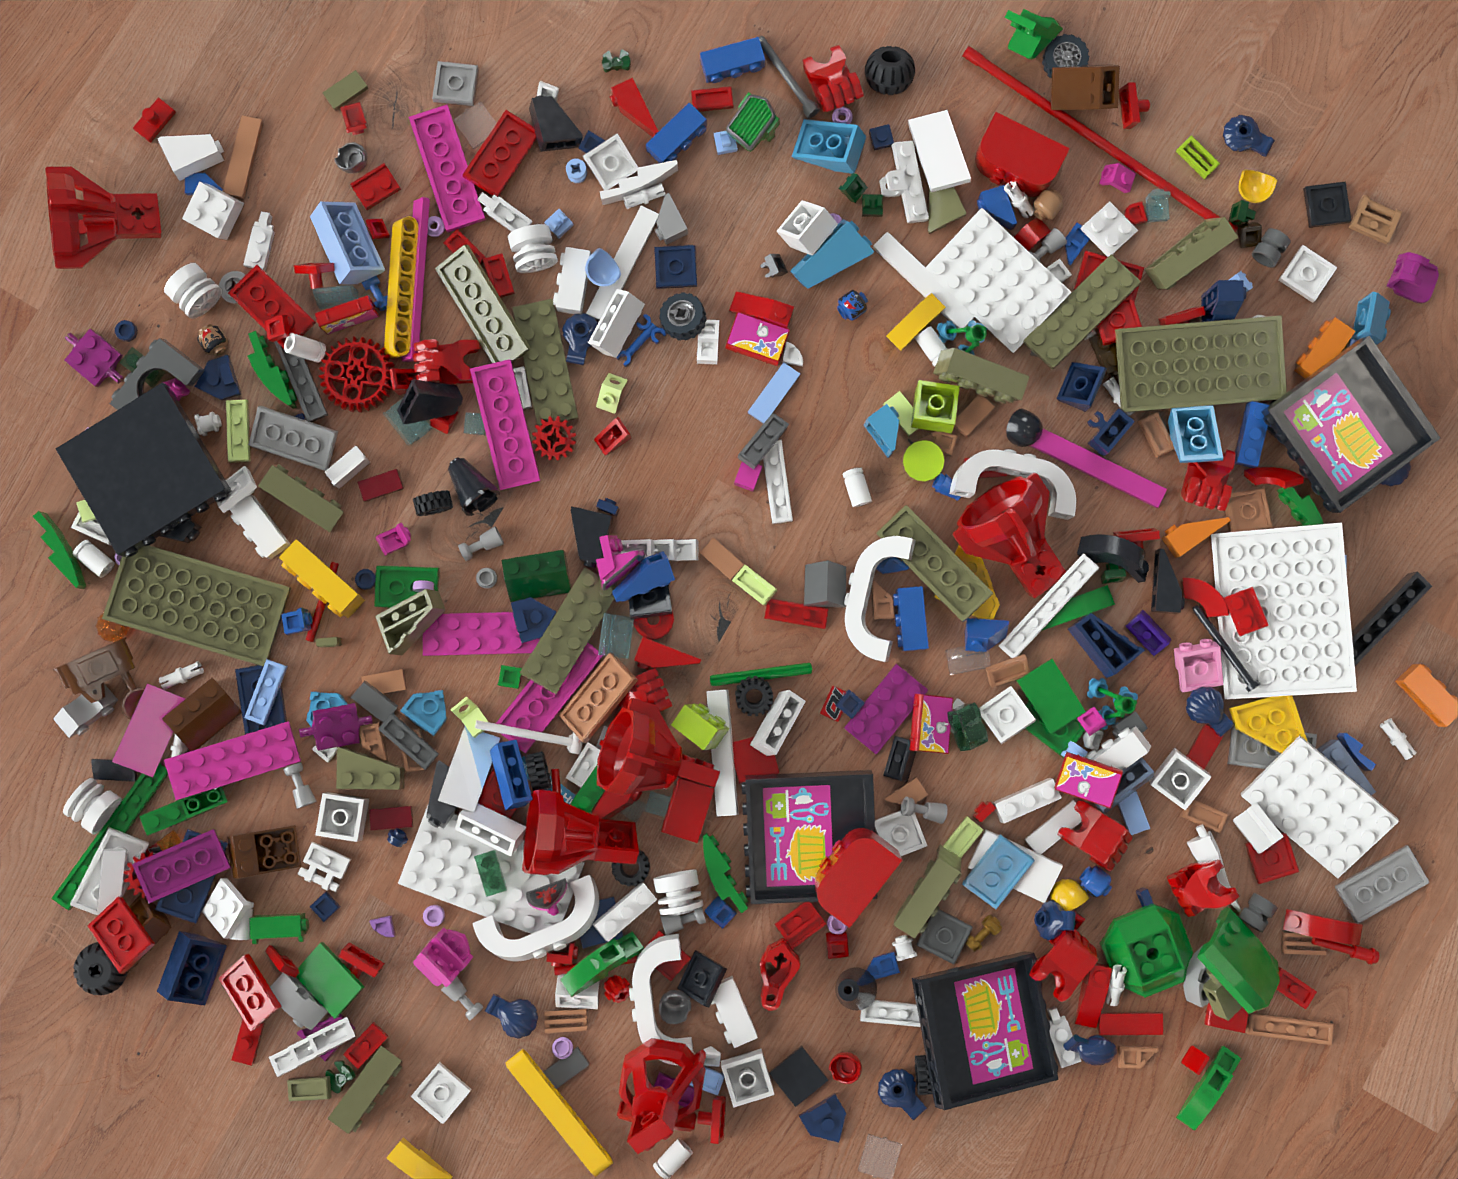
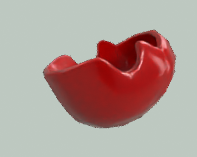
[829,1051,862,1084]

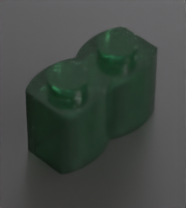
[947,702,988,751]

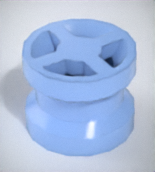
[566,159,587,183]
[1061,741,1088,757]

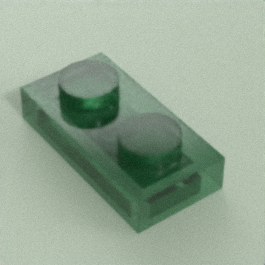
[119,347,166,388]
[474,850,507,897]

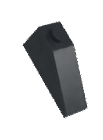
[1151,549,1185,614]

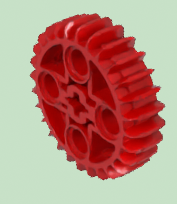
[318,336,395,413]

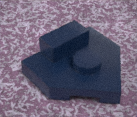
[194,355,241,401]
[511,597,557,643]
[799,1093,846,1143]

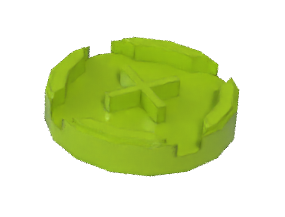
[903,440,944,481]

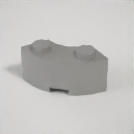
[53,684,118,738]
[1183,946,1210,1007]
[270,973,328,1030]

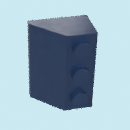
[157,931,227,1006]

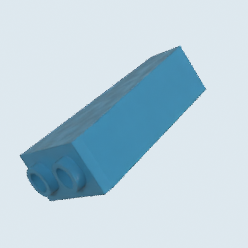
[790,219,875,289]

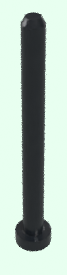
[1192,605,1261,693]

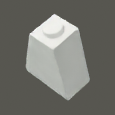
[157,134,224,181]

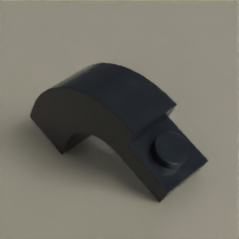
[1077,534,1149,583]

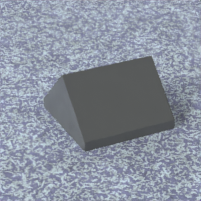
[804,560,846,608]

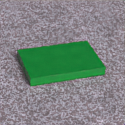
[374,565,440,608]
[1016,659,1086,734]
[1025,701,1085,758]
[296,942,365,1019]

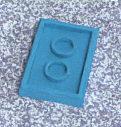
[962,834,1035,909]

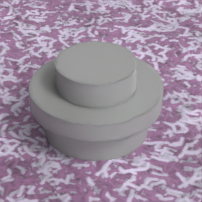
[476,568,497,589]

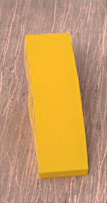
[886,293,946,351]
[386,1137,453,1179]

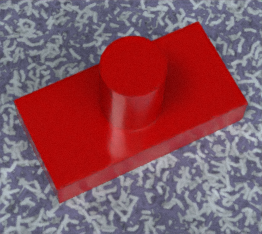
[1119,82,1150,129]
[133,97,176,143]
[294,263,335,289]
[1158,306,1205,325]
[1113,528,1160,550]
[338,942,385,979]
[231,1019,265,1066]
[697,1096,726,1144]

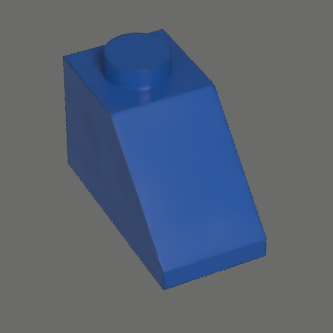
[977,185,1017,230]
[965,618,1009,652]

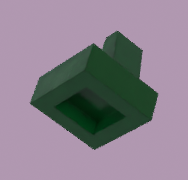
[838,173,868,203]
[862,194,883,217]
[1229,200,1256,226]
[1101,563,1126,584]

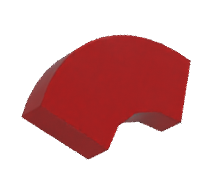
[1244,467,1304,489]
[1182,578,1230,617]

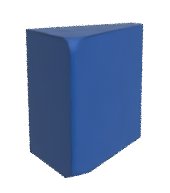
[705,896,737,929]

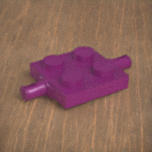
[64,329,124,387]
[299,703,372,751]

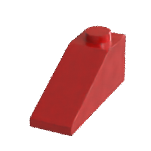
[609,77,659,137]
[729,291,794,328]
[634,637,701,670]
[592,790,642,820]
[1075,963,1112,1028]

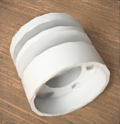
[508,224,558,273]
[164,263,222,319]
[63,778,122,835]
[653,869,703,915]

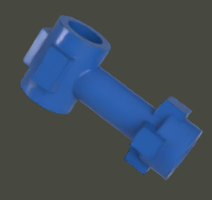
[361,276,387,311]

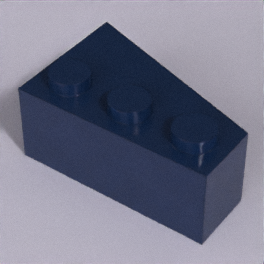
[1201,280,1247,322]
[1068,613,1145,678]

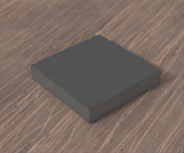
[916,909,973,964]

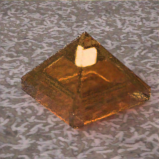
[156,830,182,851]

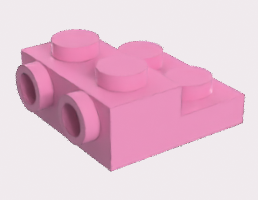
[1174,639,1223,692]

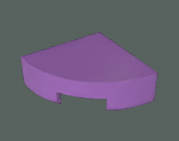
[370,915,396,937]

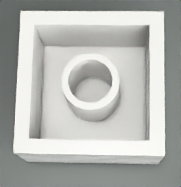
[182,182,244,240]
[776,200,838,255]
[1149,748,1211,810]
[315,792,369,842]
[721,1049,774,1108]

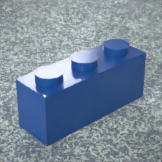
[700,37,765,83]
[646,102,707,163]
[1235,401,1269,468]
[893,586,929,652]
[490,740,533,810]

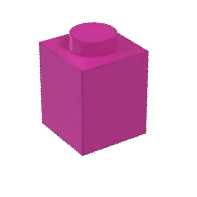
[734,462,762,492]

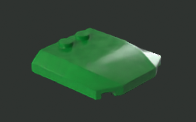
[1197,907,1280,1014]

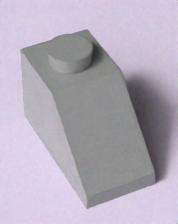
[655,193,688,245]

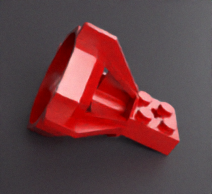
[45,166,161,269]
[953,472,1066,599]
[597,698,720,795]
[522,790,639,875]
[617,1038,706,1154]

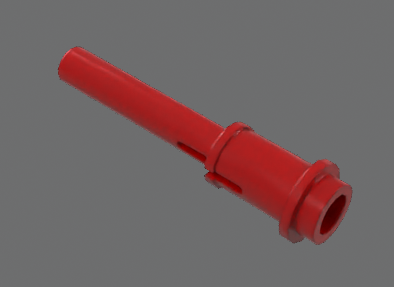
[1311,937,1380,965]

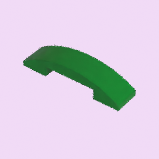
[1041,585,1115,631]

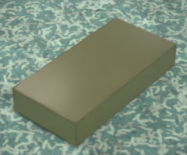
[323,70,369,111]
[287,1076,331,1101]

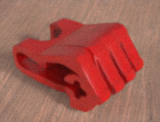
[802,45,864,112]
[413,339,481,385]
[1181,449,1235,511]
[618,668,672,712]
[1057,800,1133,872]
[1167,859,1240,917]
[1029,929,1098,1002]
[759,938,801,1011]

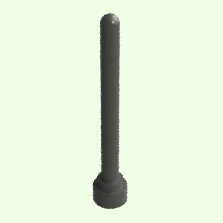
[759,36,821,119]

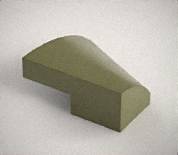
[928,187,967,234]

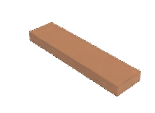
[223,115,263,199]
[1246,1013,1334,1045]

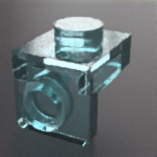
[1145,189,1171,222]

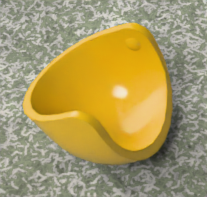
[1239,169,1277,203]
[1050,879,1089,911]

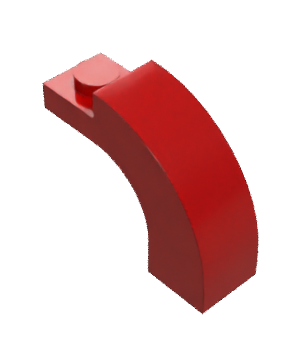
[1283,909,1363,945]

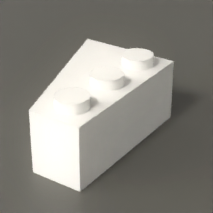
[1084,726,1151,769]

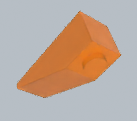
[1161,517,1231,558]

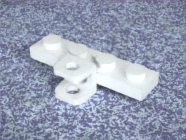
[879,141,929,223]

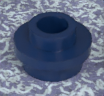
[387,828,408,847]

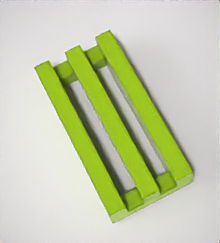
[1175,135,1220,179]

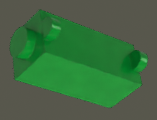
[250,913,309,944]

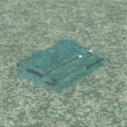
[383,398,433,446]
[598,613,634,659]

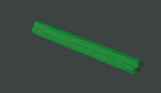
[710,663,812,686]

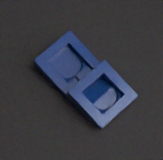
[1337,733,1376,771]

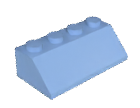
[310,201,385,284]

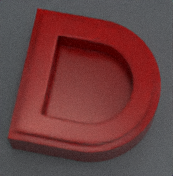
[1123,201,1148,225]

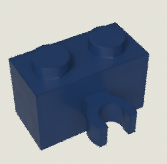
[1087,408,1135,457]

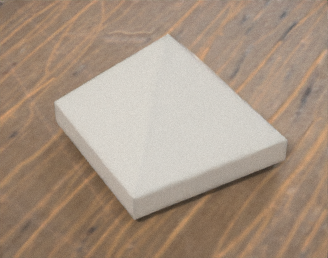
[537,81,559,102]
[1082,730,1104,752]
[703,1046,721,1067]

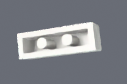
[553,247,591,314]
[588,289,645,358]
[230,495,291,560]
[750,690,806,756]
[992,778,1061,823]
[455,803,526,856]
[592,883,657,942]
[711,976,758,1048]

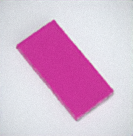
[112,684,185,777]

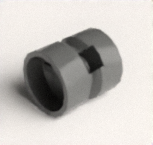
[1252,228,1291,268]
[1239,893,1278,933]

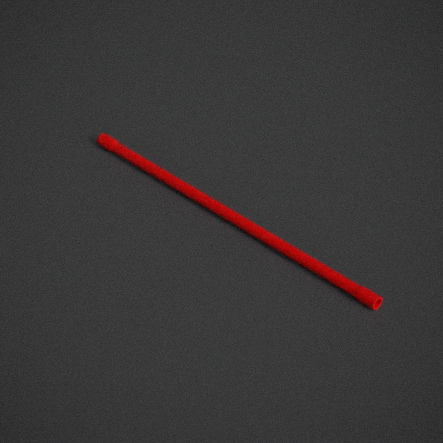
[962,46,1238,232]

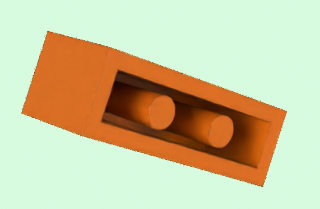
[1294,317,1356,379]
[1395,664,1458,727]

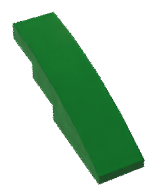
[32,511,87,589]

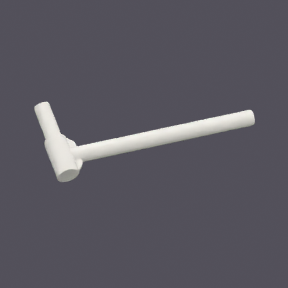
[475,720,582,755]

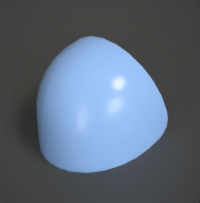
[585,248,621,286]

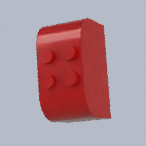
[975,112,1070,197]
[815,828,902,928]

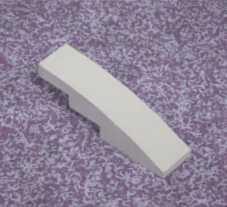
[600,160,678,205]
[621,539,698,561]
[269,1017,356,1077]

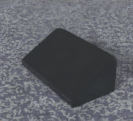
[883,736,917,783]
[91,759,137,781]

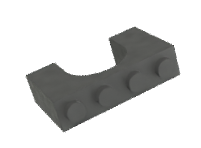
[109,338,205,410]

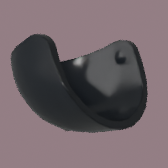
[1006,408,1043,447]

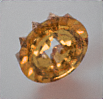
[95,611,130,642]

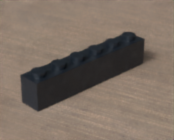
[1352,571,1432,666]

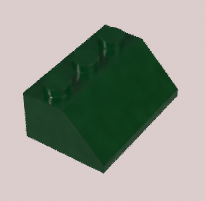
[501,550,571,602]

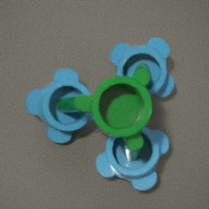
[937,320,987,355]
[1087,678,1138,730]

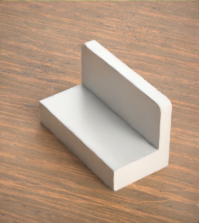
[324,446,370,489]
[1233,802,1284,854]
[555,974,600,1009]

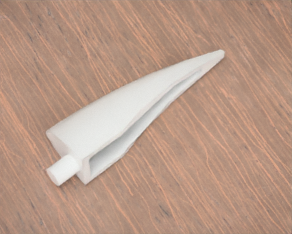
[1187,824,1241,912]

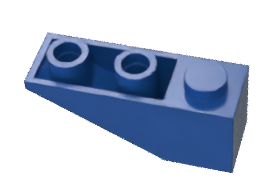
[612,551,675,602]

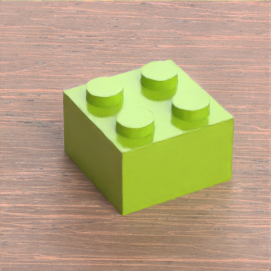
[911,380,960,433]
[671,703,730,750]

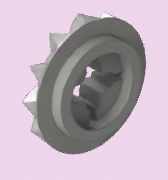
[219,271,245,304]

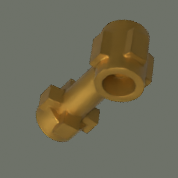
[966,915,1002,952]

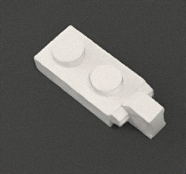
[478,192,532,232]
[243,211,275,271]
[1047,1006,1081,1068]

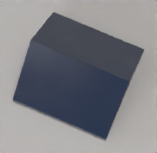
[1057,362,1107,412]

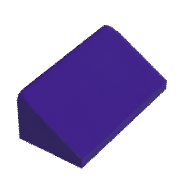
[1125,610,1171,656]

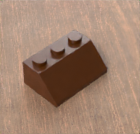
[162,677,242,751]
[127,893,171,973]

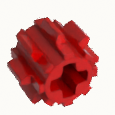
[604,975,630,1003]

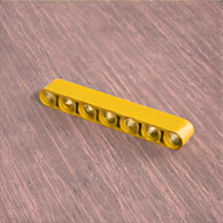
[384,216,418,359]
[505,1049,613,1177]

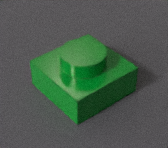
[498,665,522,689]

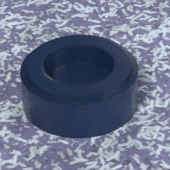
[115,320,138,342]
[355,569,376,590]

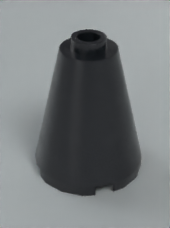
[448,457,500,516]
[835,967,877,1011]

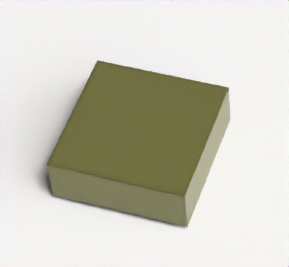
[316,637,342,648]

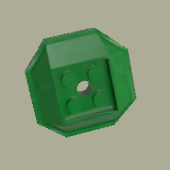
[1099,904,1194,998]

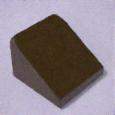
[1237,222,1262,248]

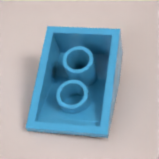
[792,119,866,173]
[1168,405,1223,463]

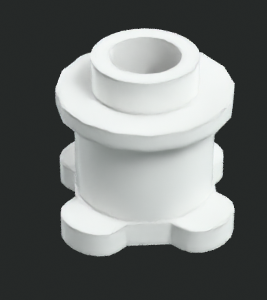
[194,412,222,436]
[892,935,917,961]

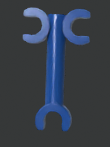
[616,314,666,367]

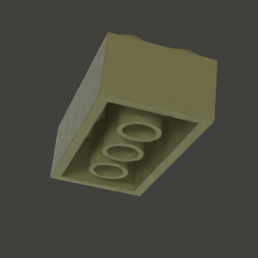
[933,348,1030,404]

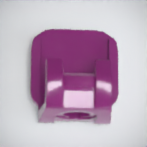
[1387,252,1439,304]

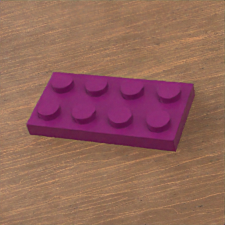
[844,664,928,754]
[132,829,231,903]

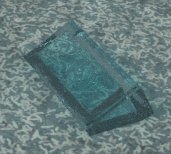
[313,285,359,309]

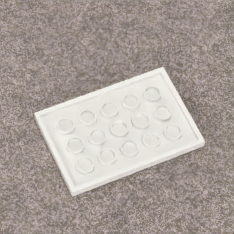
[925,208,1071,353]
[1241,736,1399,878]

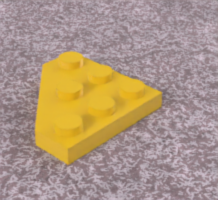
[934,544,1000,620]
[1229,695,1307,753]

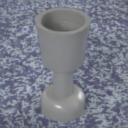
[1029,228,1067,262]
[458,526,504,562]
[283,762,317,809]
[901,797,947,824]
[660,907,706,935]
[441,976,484,1021]

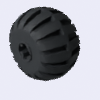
[865,46,915,95]
[73,942,128,995]

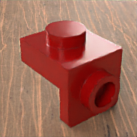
[340,102,368,135]
[546,941,579,967]

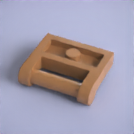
[1349,195,1402,244]

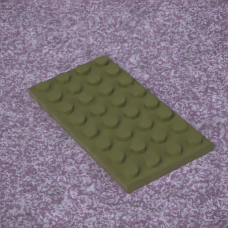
[1115,316,1287,412]
[102,545,291,667]

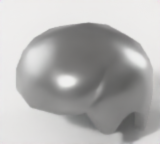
[334,142,367,174]
[659,990,691,1024]

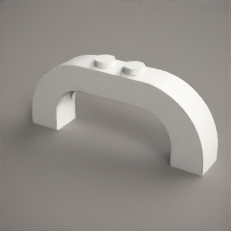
[949,449,1076,520]
[844,536,916,662]
[472,875,599,961]
[629,934,694,1065]

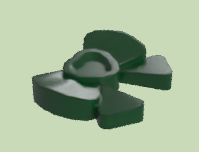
[602,49,631,73]
[325,1060,356,1094]

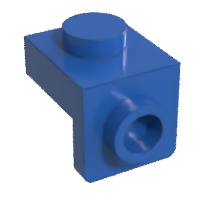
[281,608,313,635]

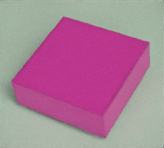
[1077,707,1107,736]

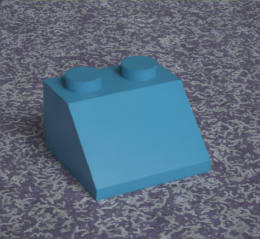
[1351,292,1391,345]
[864,404,899,458]

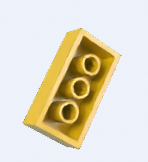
[279,539,365,618]

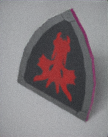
[526,878,567,916]

